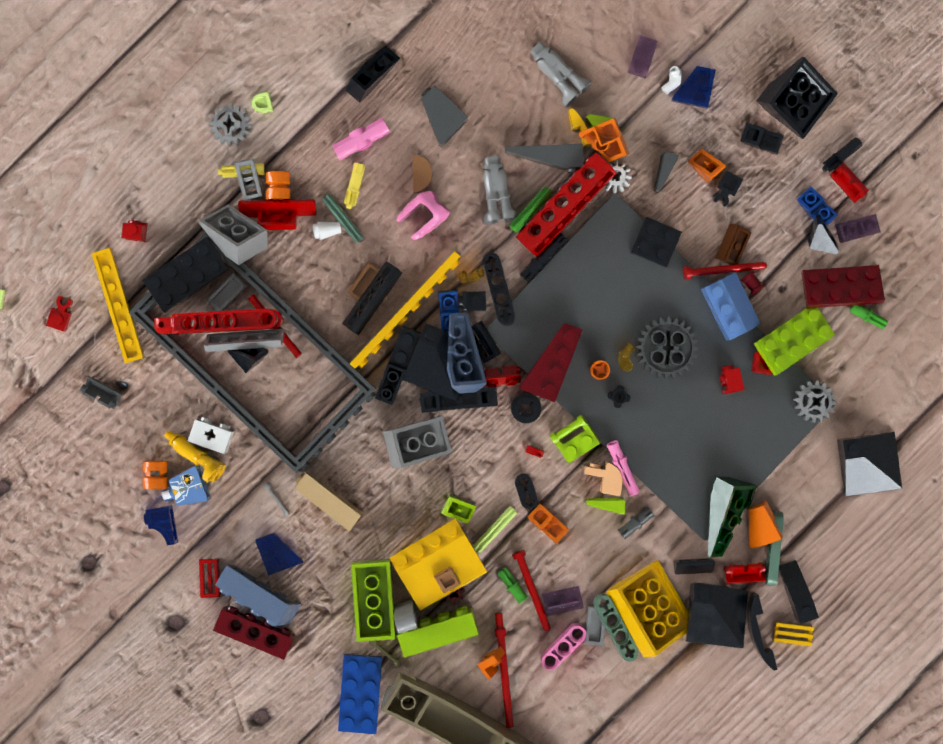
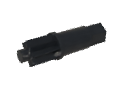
[822,137,862,172]

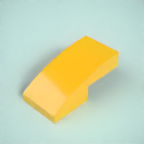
[568,108,591,148]

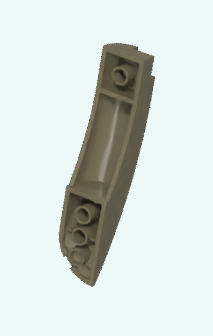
[381,672,534,744]

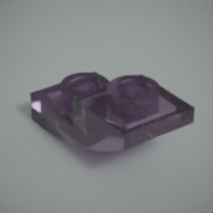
[835,214,881,243]

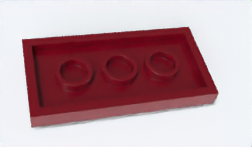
[801,265,885,308]

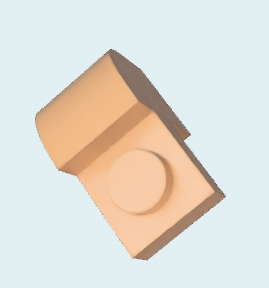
[584,461,623,496]

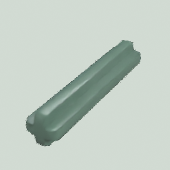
[322,194,364,243]

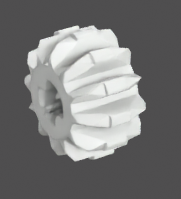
[605,160,632,194]

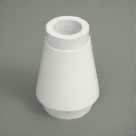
[312,221,341,240]

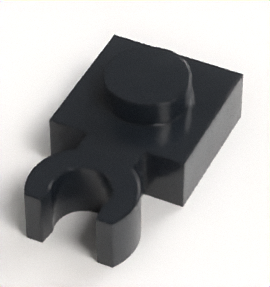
[714,171,743,207]

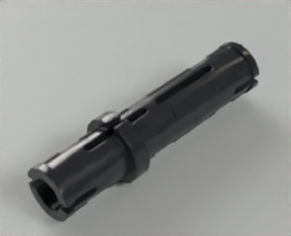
[520,233,568,282]

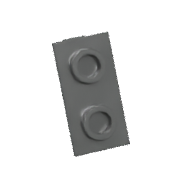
[80,376,122,409]

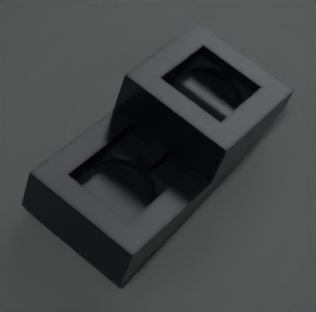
[740,123,784,155]

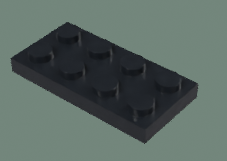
[142,237,229,313]

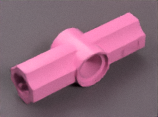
[332,118,390,161]

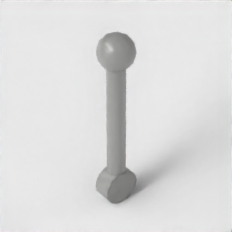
[263,482,290,516]

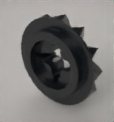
[511,393,542,423]

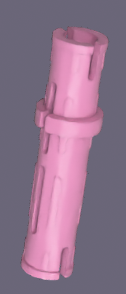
[607,440,640,496]

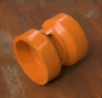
[589,360,610,380]

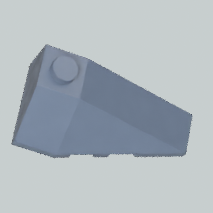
[447,313,487,394]

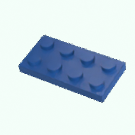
[338,654,382,734]

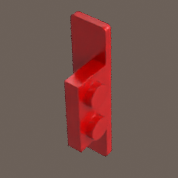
[238,199,317,230]

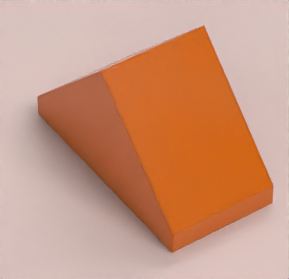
[688,149,726,183]

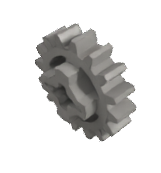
[209,103,252,146]
[793,381,837,423]

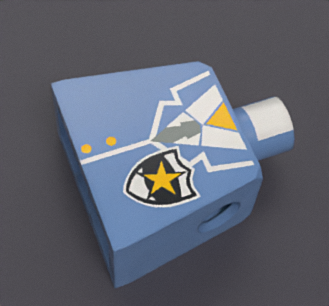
[161,465,211,506]

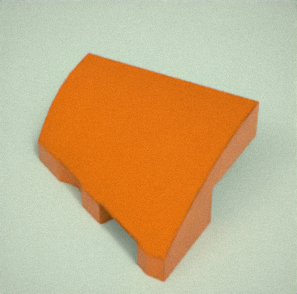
[578,118,630,162]
[748,501,783,548]

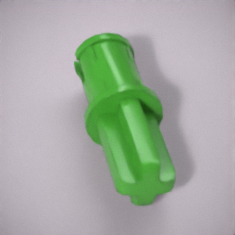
[849,305,888,329]
[498,567,528,604]

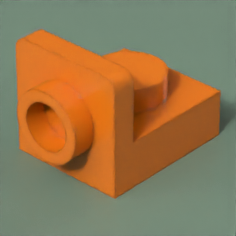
[477,646,505,679]

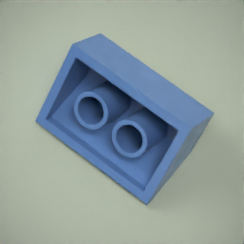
[701,272,761,341]

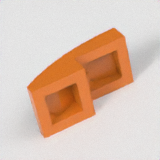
[527,503,569,544]

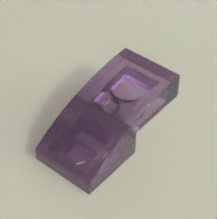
[627,35,658,79]

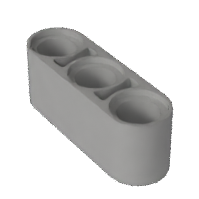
[394,599,418,634]

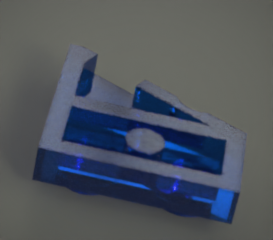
[671,66,716,109]
[255,532,304,576]

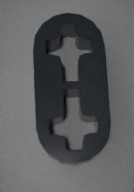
[515,473,538,509]

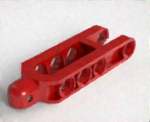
[154,309,283,334]

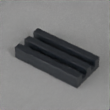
[472,321,501,363]

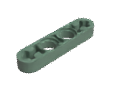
[765,511,784,586]
[593,594,638,662]

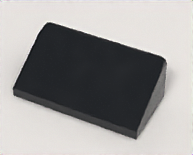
[674,558,715,575]

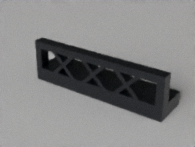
[342,261,402,335]

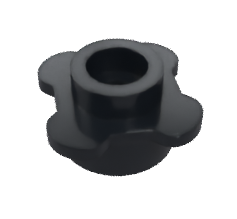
[607,385,631,408]

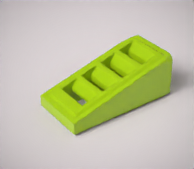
[585,497,625,515]

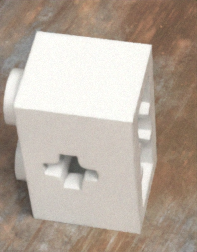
[188,417,235,454]

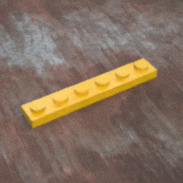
[91,248,145,363]

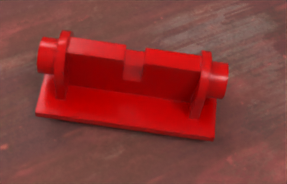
[829,162,869,204]
[483,365,521,387]
[724,562,765,584]

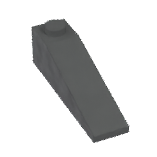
[505,144,584,173]

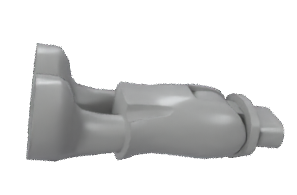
[530,42,592,107]
[482,156,518,225]

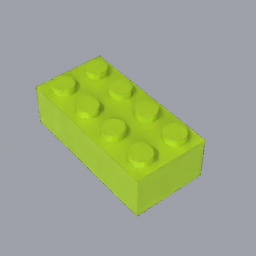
[351,559,396,642]
[397,605,479,658]

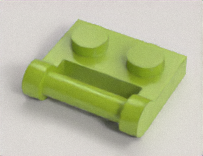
[550,414,601,464]

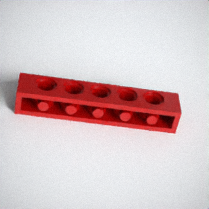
[516,152,617,257]

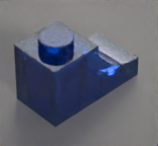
[144,505,178,546]

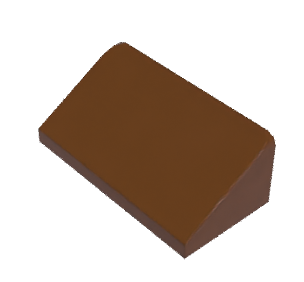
[715,224,752,265]

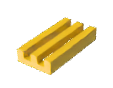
[773,622,814,646]

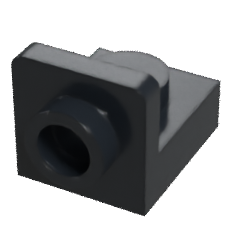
[459,291,486,311]

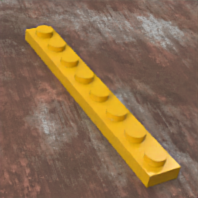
[350,251,461,369]

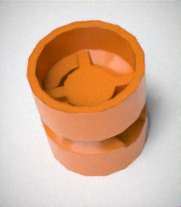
[265,171,291,200]
[142,461,168,489]

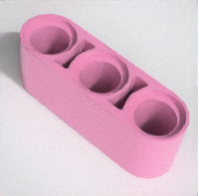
[541,622,586,670]

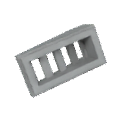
[234,158,264,200]

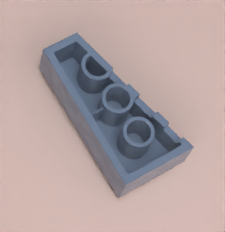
[215,565,302,627]

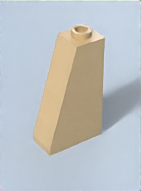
[295,472,363,531]

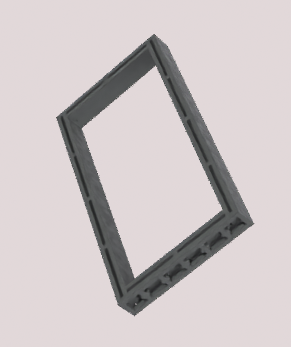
[129,232,376,473]

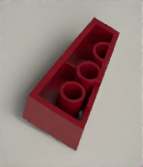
[518,323,583,402]

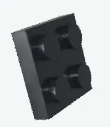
[631,217,682,267]

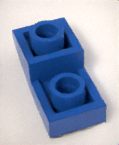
[797,186,838,226]
[438,290,459,332]

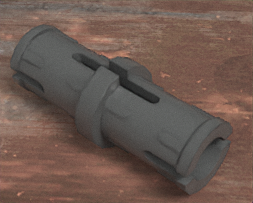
[618,506,655,539]

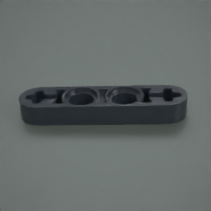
[483,253,515,326]

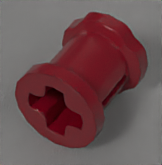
[740,270,765,296]

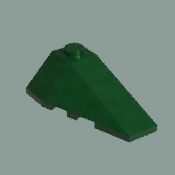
[708,477,757,558]

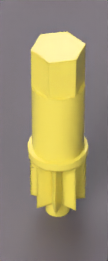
[218,163,265,178]
[344,163,365,209]

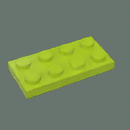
[753,308,835,376]

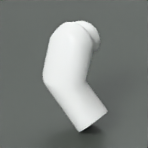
[661,66,682,95]

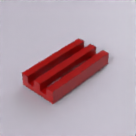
[199,558,221,598]

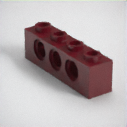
[213,605,295,660]

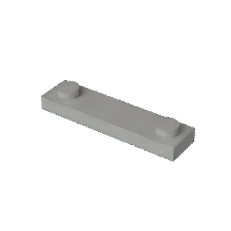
[204,329,284,352]

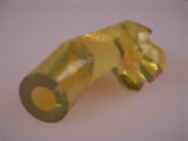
[457,268,485,284]
[618,343,635,372]

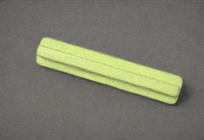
[473,506,517,553]

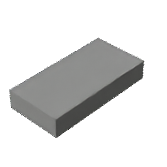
[206,273,247,311]
[584,605,607,646]

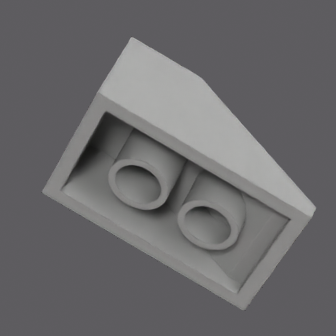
[199,204,268,265]
[383,416,452,468]

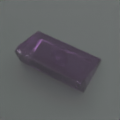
[542,586,584,616]

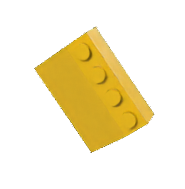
[390,518,487,611]
[606,560,688,658]

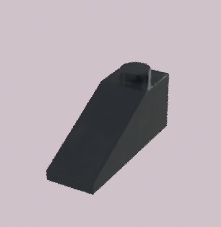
[345,46,400,103]
[779,560,819,624]

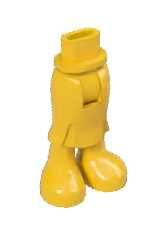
[164,430,226,483]

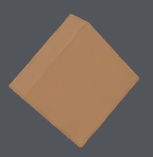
[434,566,461,593]

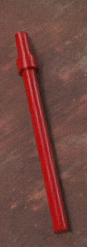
[494,613,514,728]

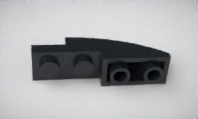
[375,326,421,405]

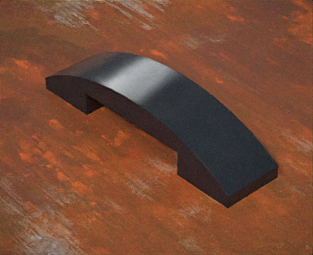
[420,387,498,413]
[747,592,777,671]

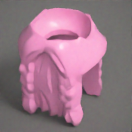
[397,191,450,241]

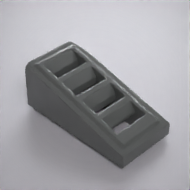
[653,152,679,193]

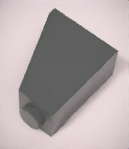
[421,85,468,148]

